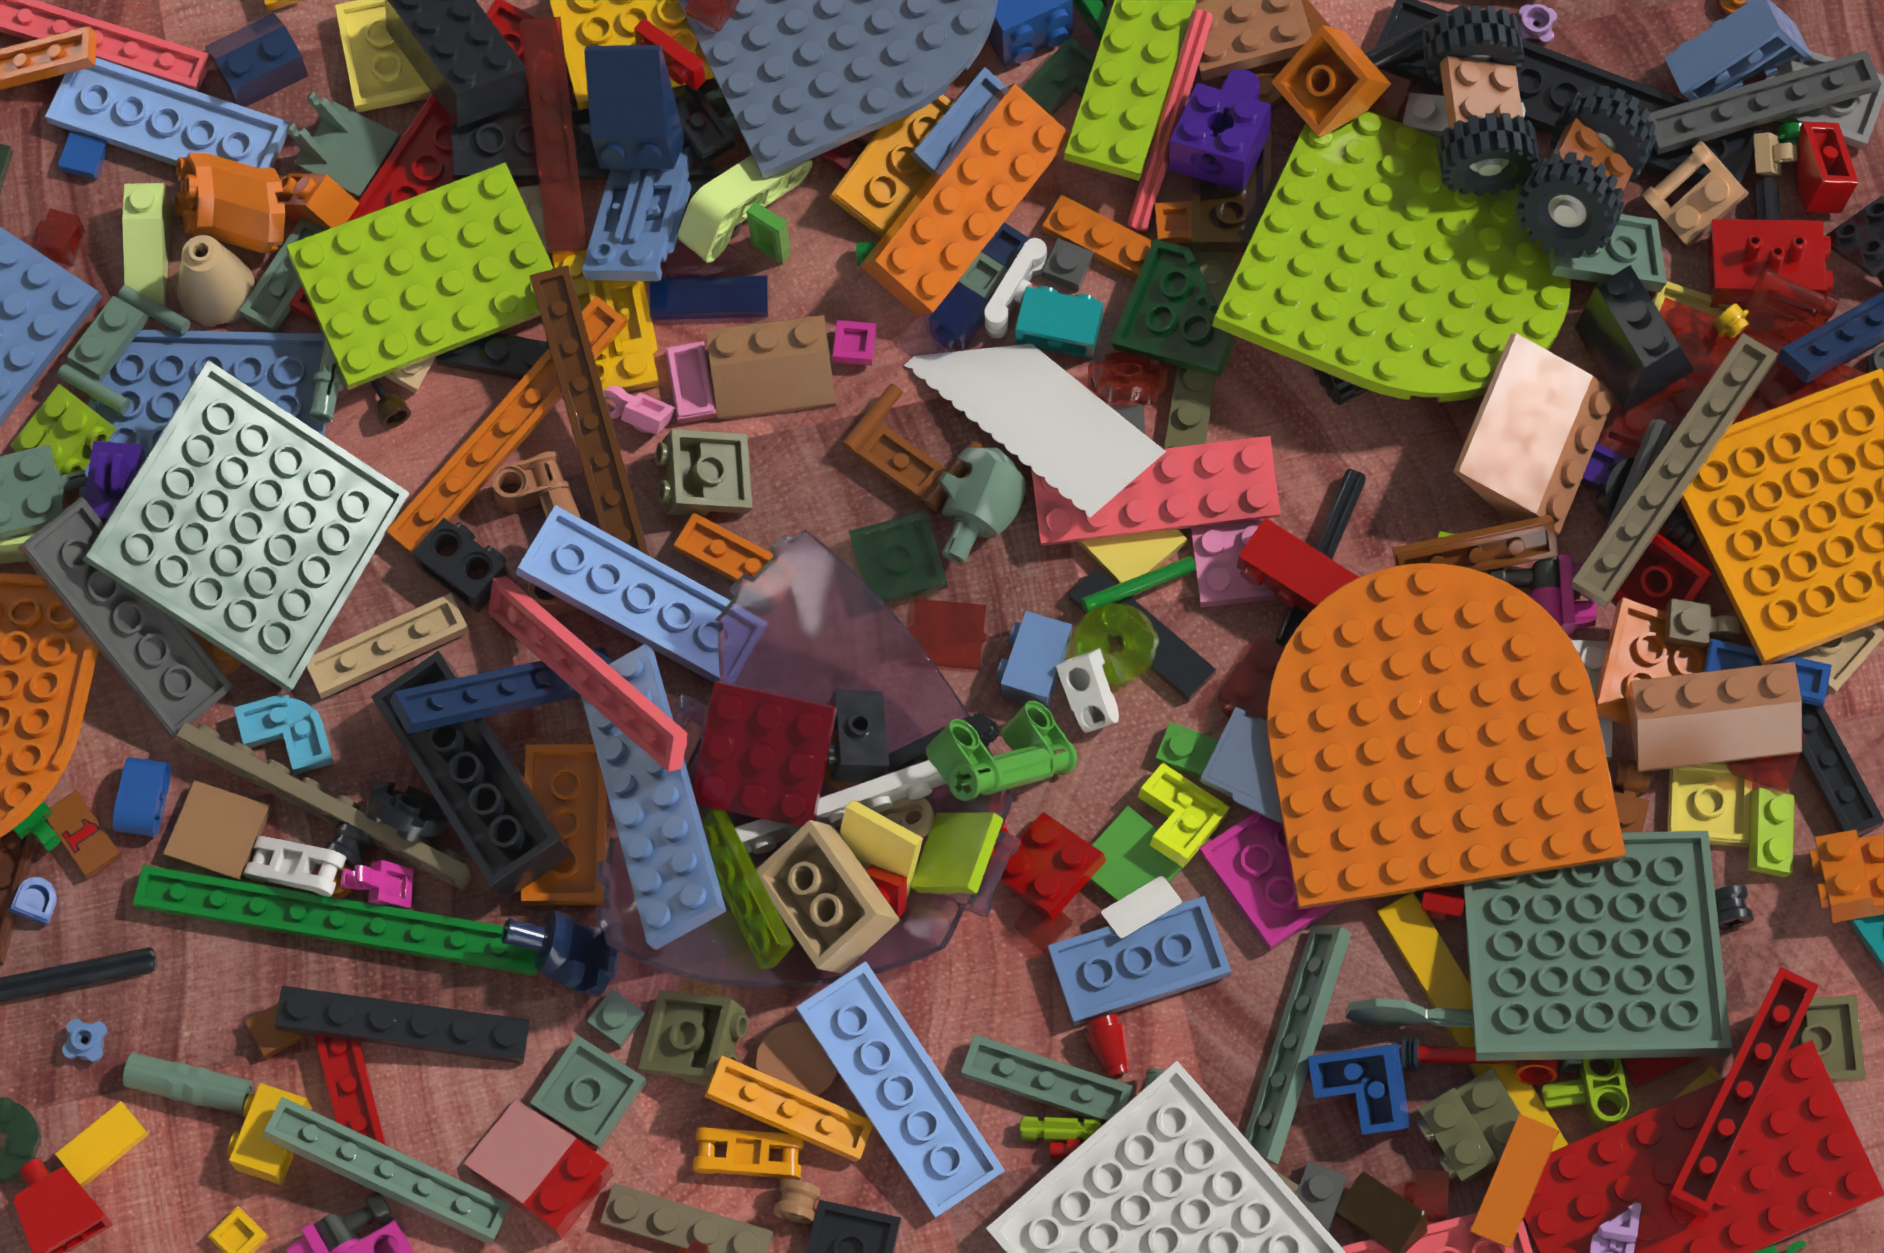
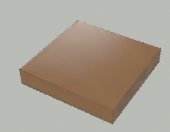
[163,780,272,882]

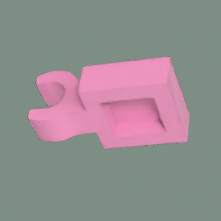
[604,385,675,435]

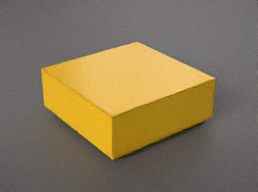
[208,1206,269,1253]

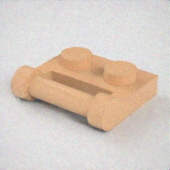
[1642,141,1749,247]

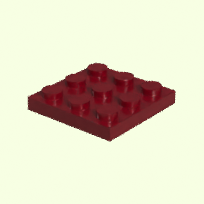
[693,680,837,828]

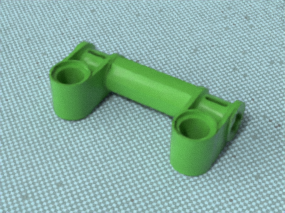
[926,701,1077,801]

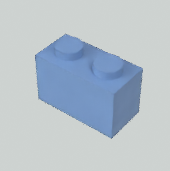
[996,611,1072,709]

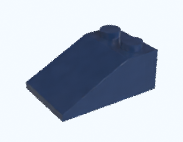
[584,45,686,169]

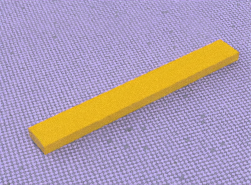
[1377,892,1568,1152]

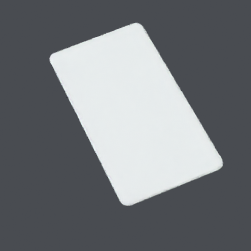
[1101,876,1182,939]

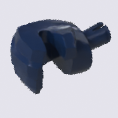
[501,910,620,997]

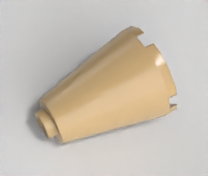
[177,235,255,327]

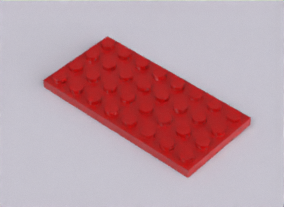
[1523,1040,1884,1253]

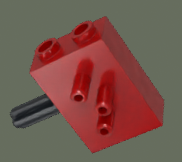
[1707,176,1833,309]

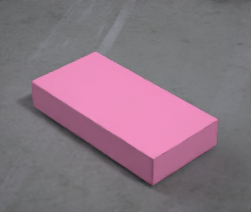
[665,341,717,425]

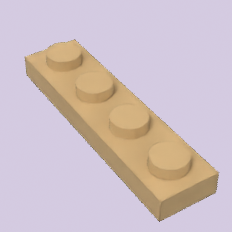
[306,593,469,699]

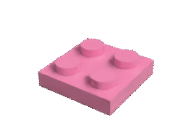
[1191,519,1277,608]

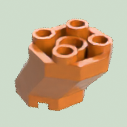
[174,153,285,253]

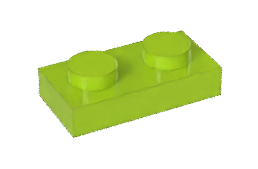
[1748,788,1794,878]

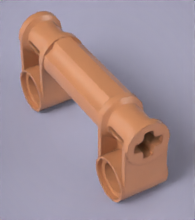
[492,451,582,617]

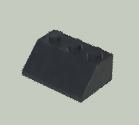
[1575,265,1695,413]

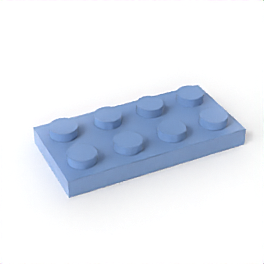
[1047,896,1231,1026]

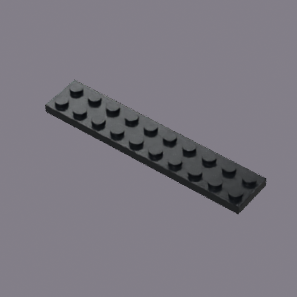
[1375,0,1763,186]

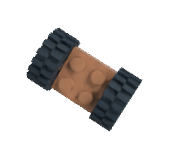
[1422,5,1540,196]

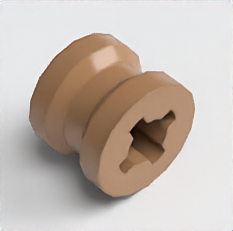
[773,1179,821,1224]

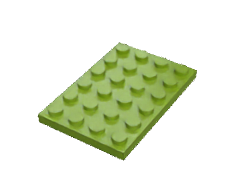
[286,162,554,390]

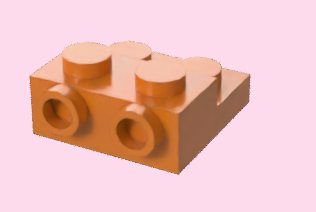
[1809,830,1884,923]

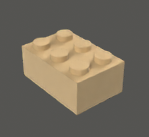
[752,820,900,974]

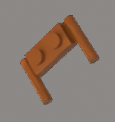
[842,383,984,511]

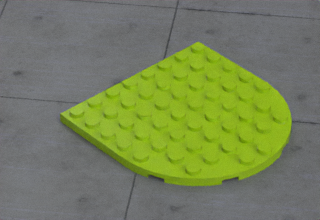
[1212,110,1571,402]

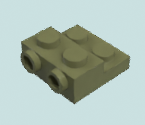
[655,429,752,517]
[638,990,749,1086]
[1788,995,1865,1083]
[1417,1068,1522,1185]

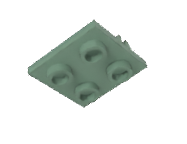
[286,92,401,199]

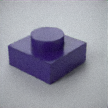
[1580,443,1625,491]

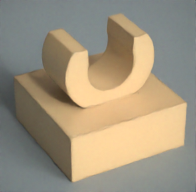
[1754,132,1798,177]

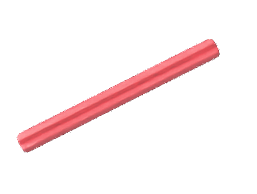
[1127,9,1213,232]

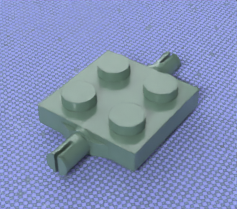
[0,445,87,539]

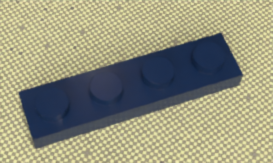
[1778,291,1884,384]

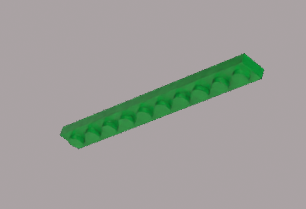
[133,865,538,976]

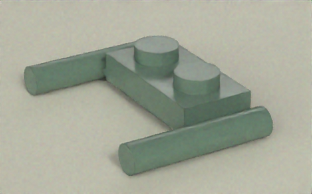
[57,285,191,414]

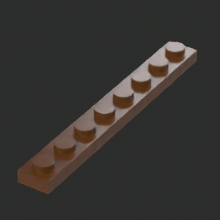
[530,265,649,556]

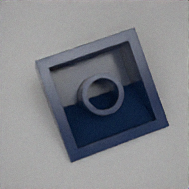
[205,13,308,107]

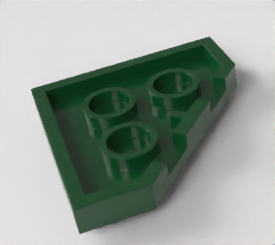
[1110,239,1235,377]

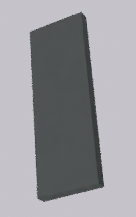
[18,497,234,739]

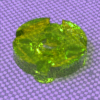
[1075,603,1159,684]

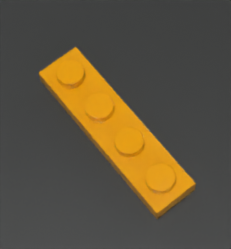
[703,1055,873,1162]

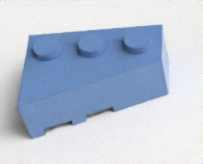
[1665,0,1813,101]

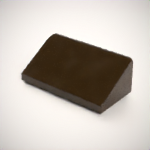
[1336,1172,1428,1253]

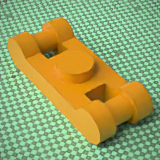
[692,1127,804,1180]

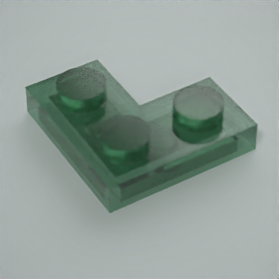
[1021,36,1096,116]

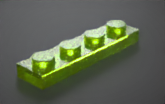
[702,809,794,969]

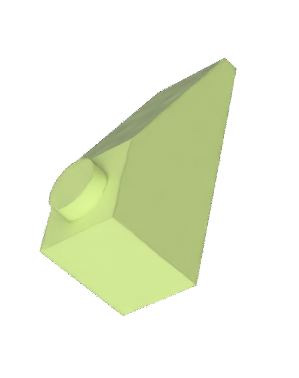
[122,183,172,307]

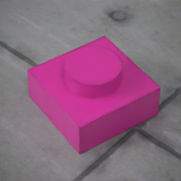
[833,320,877,366]

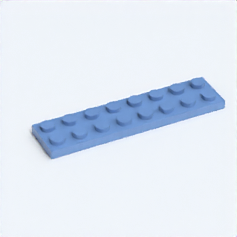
[581,644,726,950]

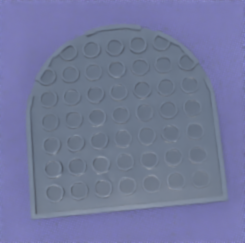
[678,0,998,180]

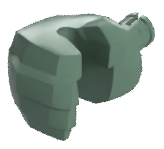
[937,448,1027,565]

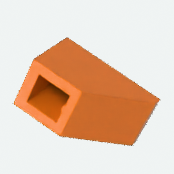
[275,173,359,230]

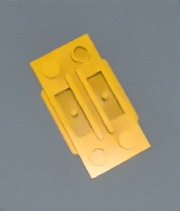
[552,247,660,397]

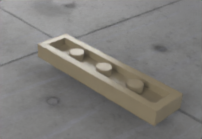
[600,1183,774,1253]

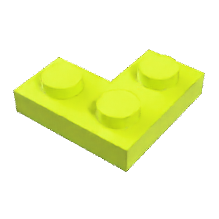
[1138,763,1230,868]

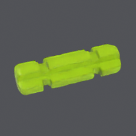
[1020,1116,1102,1143]

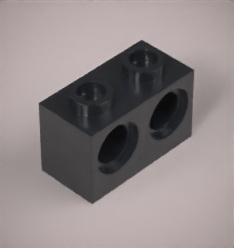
[413,517,509,613]

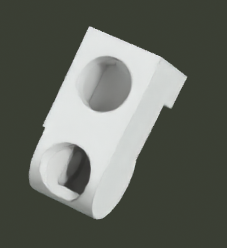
[1056,648,1119,733]

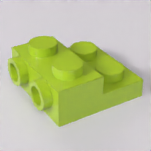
[10,384,117,491]

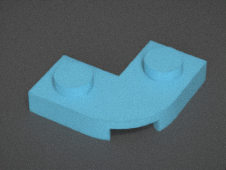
[234,695,334,775]

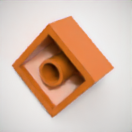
[1271,25,1391,137]

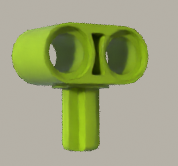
[1542,1058,1629,1130]

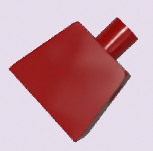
[13,1158,113,1253]

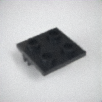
[1825,196,1884,288]

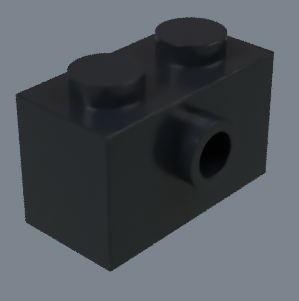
[826,689,889,783]

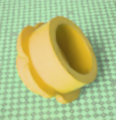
[1712,303,1749,339]

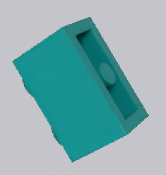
[1015,286,1103,360]

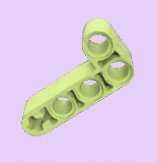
[677,155,813,263]

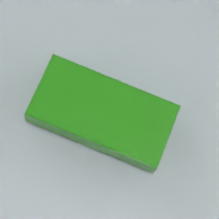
[746,201,791,264]

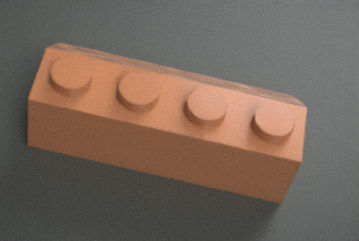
[1625,662,1802,772]

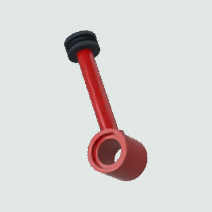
[1399,1037,1558,1085]

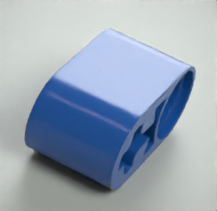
[113,757,171,837]

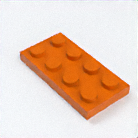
[521,744,607,906]

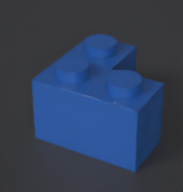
[1308,1043,1411,1135]

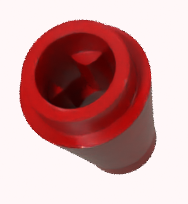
[1085,1014,1131,1078]

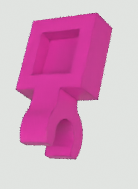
[341,860,414,910]

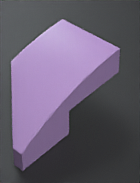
[1589,1202,1642,1253]

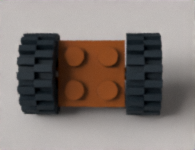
[1516,86,1656,258]

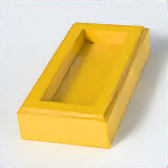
[55,1101,149,1188]

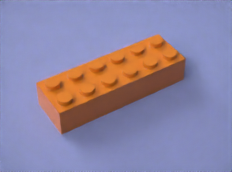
[860,83,1071,317]

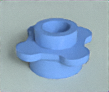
[62,1019,108,1062]

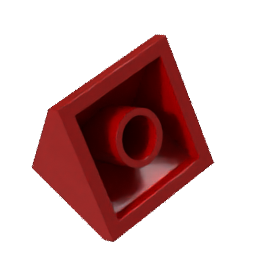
[1614,533,1712,612]

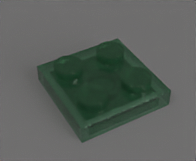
[849,511,948,609]

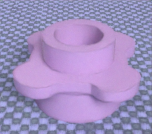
[1519,4,1557,44]

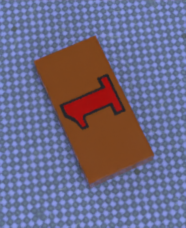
[47,790,122,879]

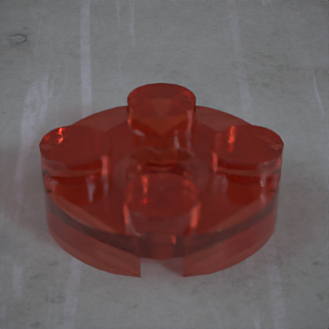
[1087,352,1167,405]

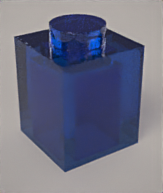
[929,282,989,351]

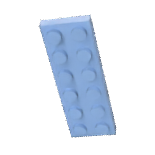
[45,58,290,168]
[516,505,768,684]
[796,961,1005,1219]

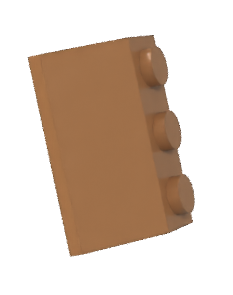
[706,315,836,421]

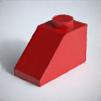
[1795,121,1859,213]

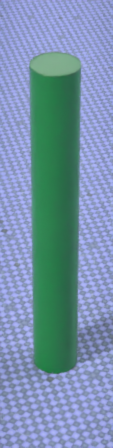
[1081,556,1196,613]

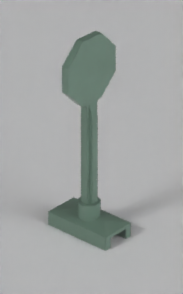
[1345,998,1583,1072]

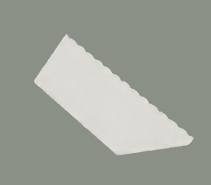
[904,343,1166,518]

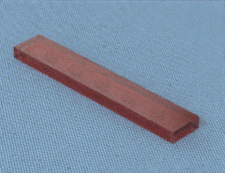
[520,17,587,254]

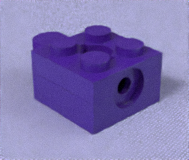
[1169,69,1271,192]
[84,441,146,524]

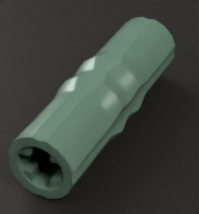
[123,1052,254,1115]

